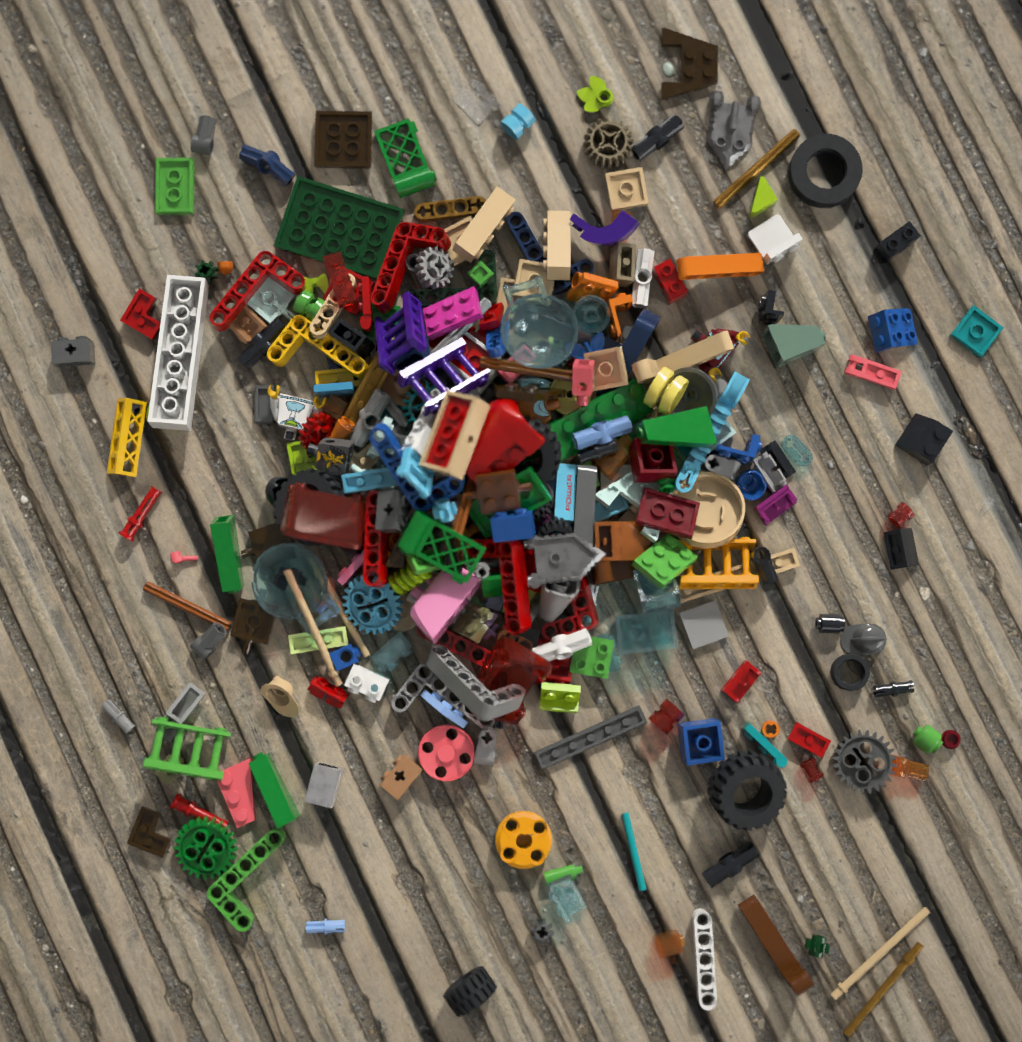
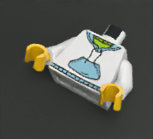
[267,385,327,441]

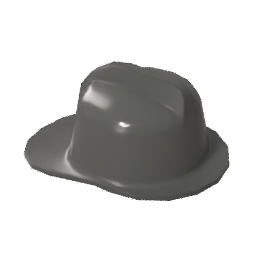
[840,624,887,655]

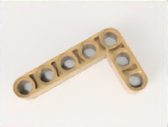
[631,331,734,385]

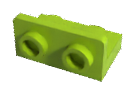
[539,682,581,713]

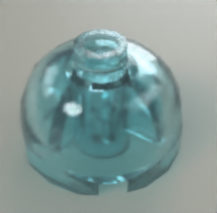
[572,294,610,334]

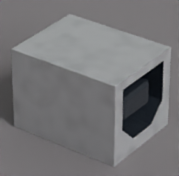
[305,762,344,808]

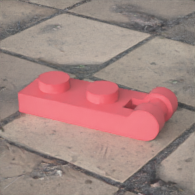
[844,355,902,390]

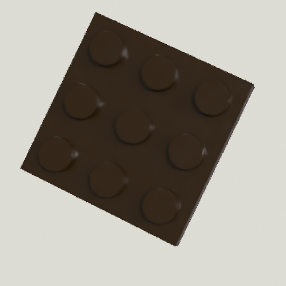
[314,111,373,169]

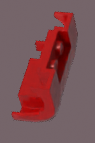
[465,398,545,483]

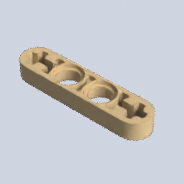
[310,273,356,339]

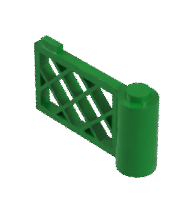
[374,118,437,198]
[398,510,486,585]

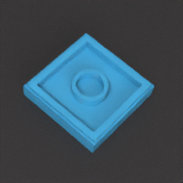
[314,382,356,399]

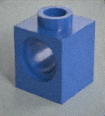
[329,644,361,671]

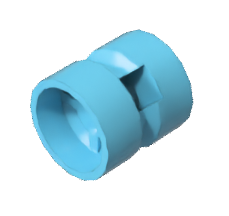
[500,103,536,140]

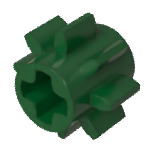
[194,260,219,284]
[804,934,830,958]

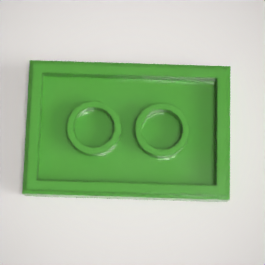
[155,158,194,215]

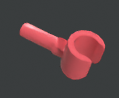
[170,551,198,563]

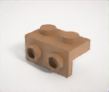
[220,304,267,344]

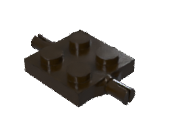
[241,523,298,569]
[230,588,278,654]

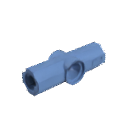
[572,415,632,450]

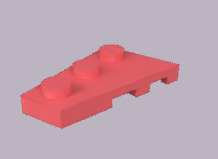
[217,758,256,828]

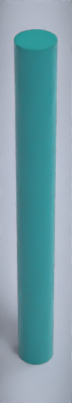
[621,812,646,891]

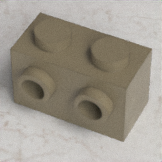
[609,242,636,288]

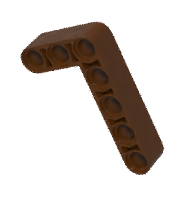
[591,561,644,585]
[738,894,815,996]

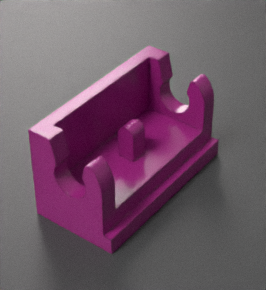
[753,484,797,525]

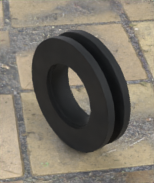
[788,134,863,208]

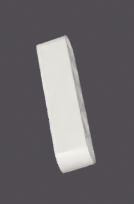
[692,908,717,1010]

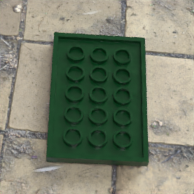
[274,176,405,280]

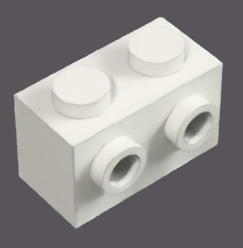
[344,664,391,703]

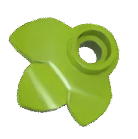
[577,76,614,113]

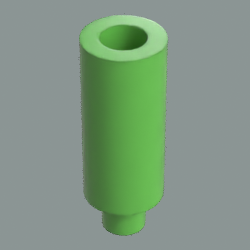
[544,864,583,886]

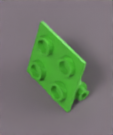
[569,636,614,679]

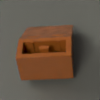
[593,521,652,562]

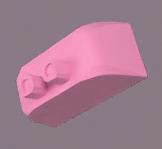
[410,568,482,644]

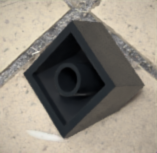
[895,413,953,466]

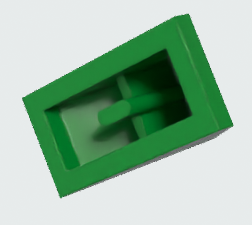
[481,571,503,598]

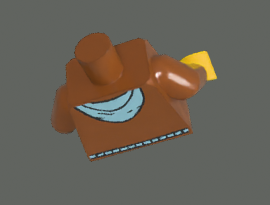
[514,385,561,425]

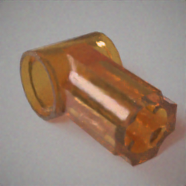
[890,755,929,781]

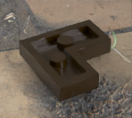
[127,806,172,858]

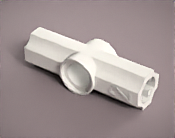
[631,248,655,308]
[532,628,592,665]

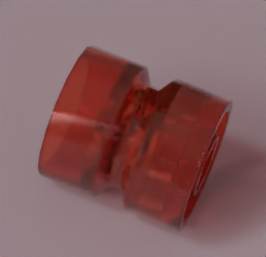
[648,698,685,736]

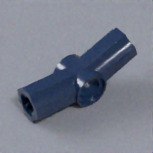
[239,144,295,187]

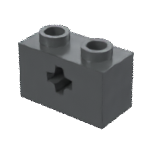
[51,336,95,367]
[375,490,409,534]

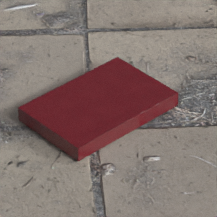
[635,487,700,540]

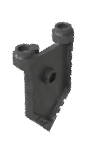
[707,91,761,170]
[523,533,606,589]

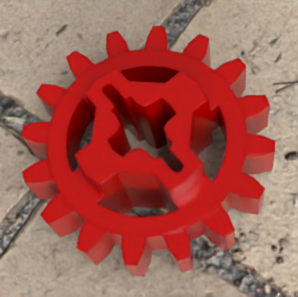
[298,411,335,450]

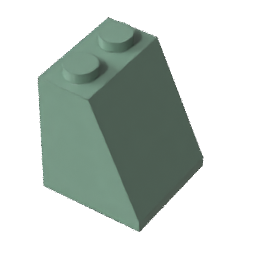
[762,324,826,368]

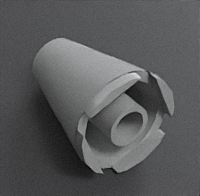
[539,580,580,621]

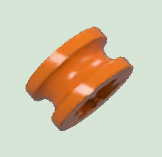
[761,720,780,738]

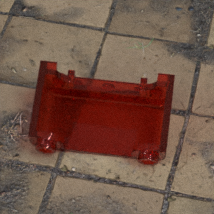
[279,482,366,549]
[476,636,552,725]

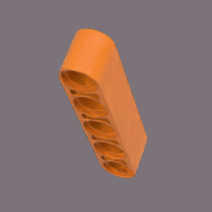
[676,253,764,280]

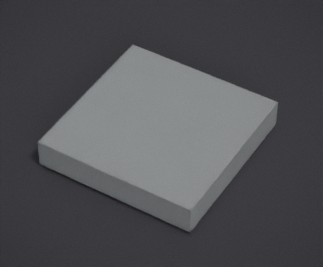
[679,600,729,650]

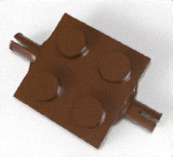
[464,469,532,515]

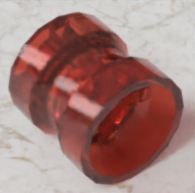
[887,502,915,529]

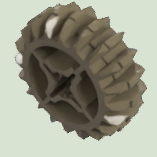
[583,117,634,169]

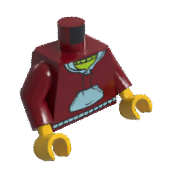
[690,329,750,382]

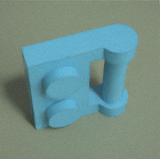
[396,446,434,499]

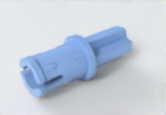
[306,919,345,935]

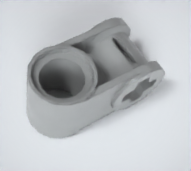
[702,455,741,482]
[474,728,496,766]

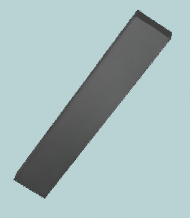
[534,705,647,770]

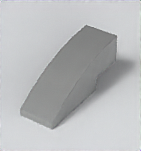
[154,682,206,743]

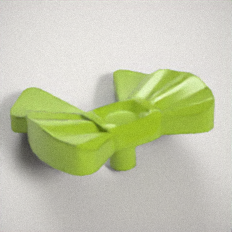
[304,273,329,294]

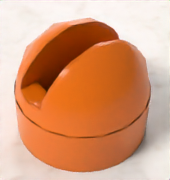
[218,261,233,275]

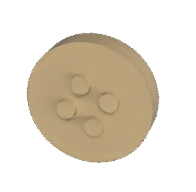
[671,471,745,549]

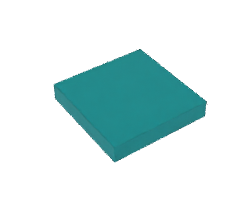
[949,305,1004,358]

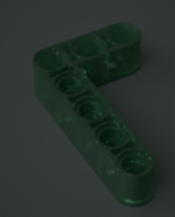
[408,249,497,310]

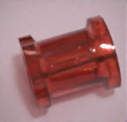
[800,757,824,783]

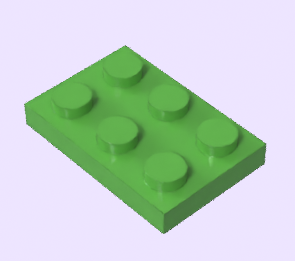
[632,533,698,590]

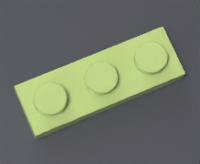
[288,626,349,654]

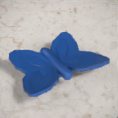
[567,332,605,359]

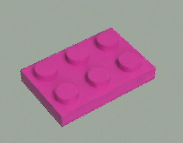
[423,286,483,340]

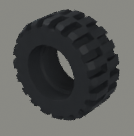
[513,416,561,487]
[273,469,351,546]
[707,751,787,831]

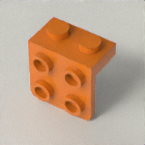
[604,293,633,342]

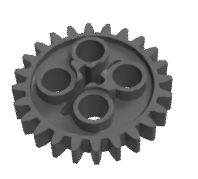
[832,730,897,794]

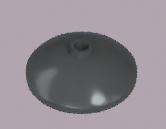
[671,367,718,416]

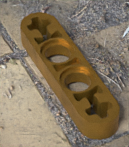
[414,196,486,222]

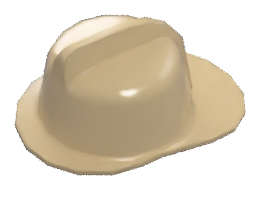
[260,676,299,717]

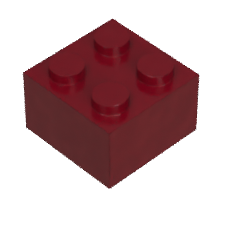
[628,437,678,483]

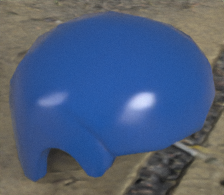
[736,469,767,501]

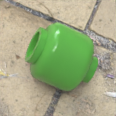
[912,725,943,754]

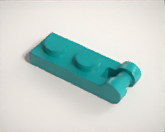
[742,723,788,768]

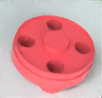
[418,724,475,781]

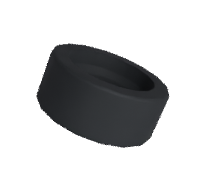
[830,654,870,691]

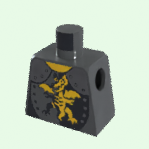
[307,437,355,481]

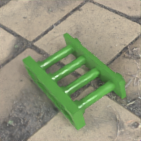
[142,717,231,781]

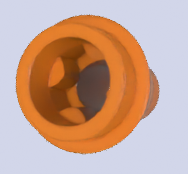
[329,416,355,439]

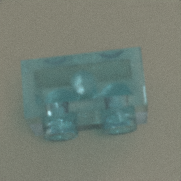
[371,631,414,672]

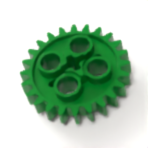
[173,816,238,880]

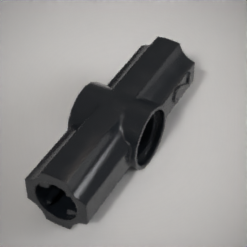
[632,114,684,162]
[237,318,286,370]
[701,841,760,888]

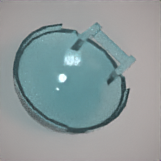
[500,275,578,369]
[251,543,341,635]

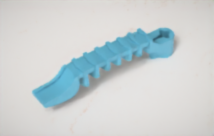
[674,371,750,493]

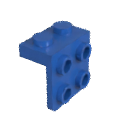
[867,308,918,353]
[713,434,762,465]

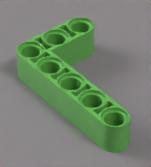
[207,828,286,932]

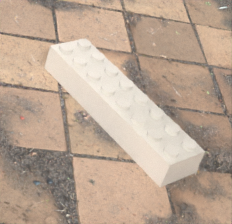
[148,275,209,431]

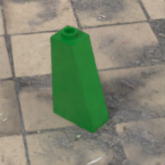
[636,406,717,448]
[210,514,244,594]
[248,752,301,828]

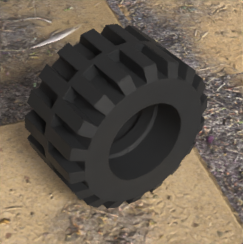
[443,966,497,1017]

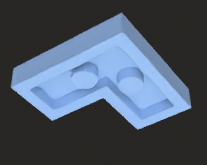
[420,689,468,729]

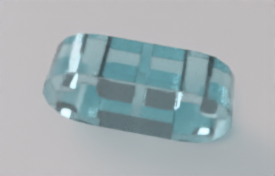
[781,435,813,467]

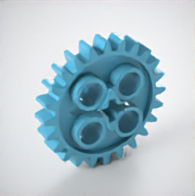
[342,574,404,635]

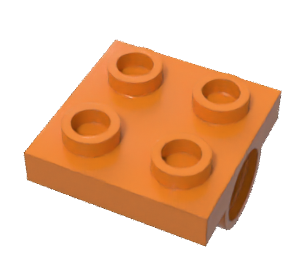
[567,272,619,308]

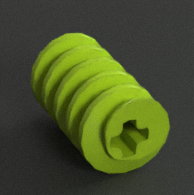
[388,563,432,595]

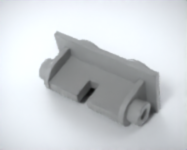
[752,451,787,493]

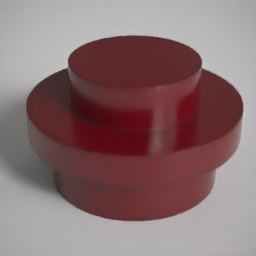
[941,730,961,749]

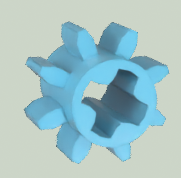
[432,498,457,523]

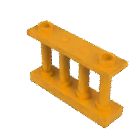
[678,537,759,589]

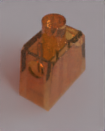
[585,434,633,481]

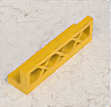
[106,398,147,477]

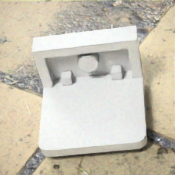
[748,214,803,265]

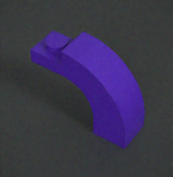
[569,210,640,246]

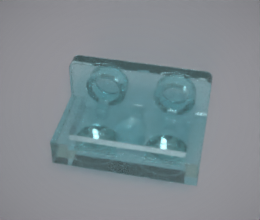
[548,874,587,923]

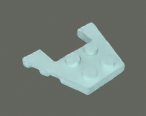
[596,471,672,543]

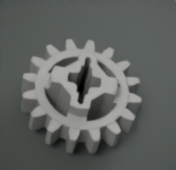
[415,246,455,289]

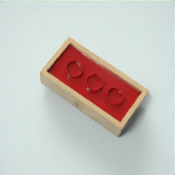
[419,390,490,480]

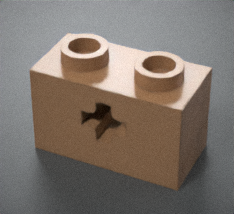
[380,754,423,800]

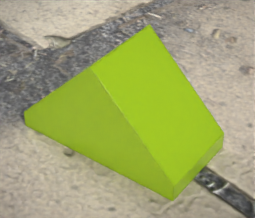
[749,176,778,218]

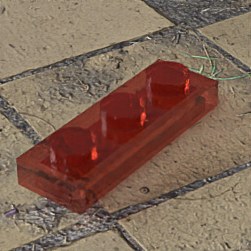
[322,251,358,308]

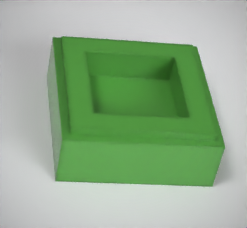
[467,260,494,288]

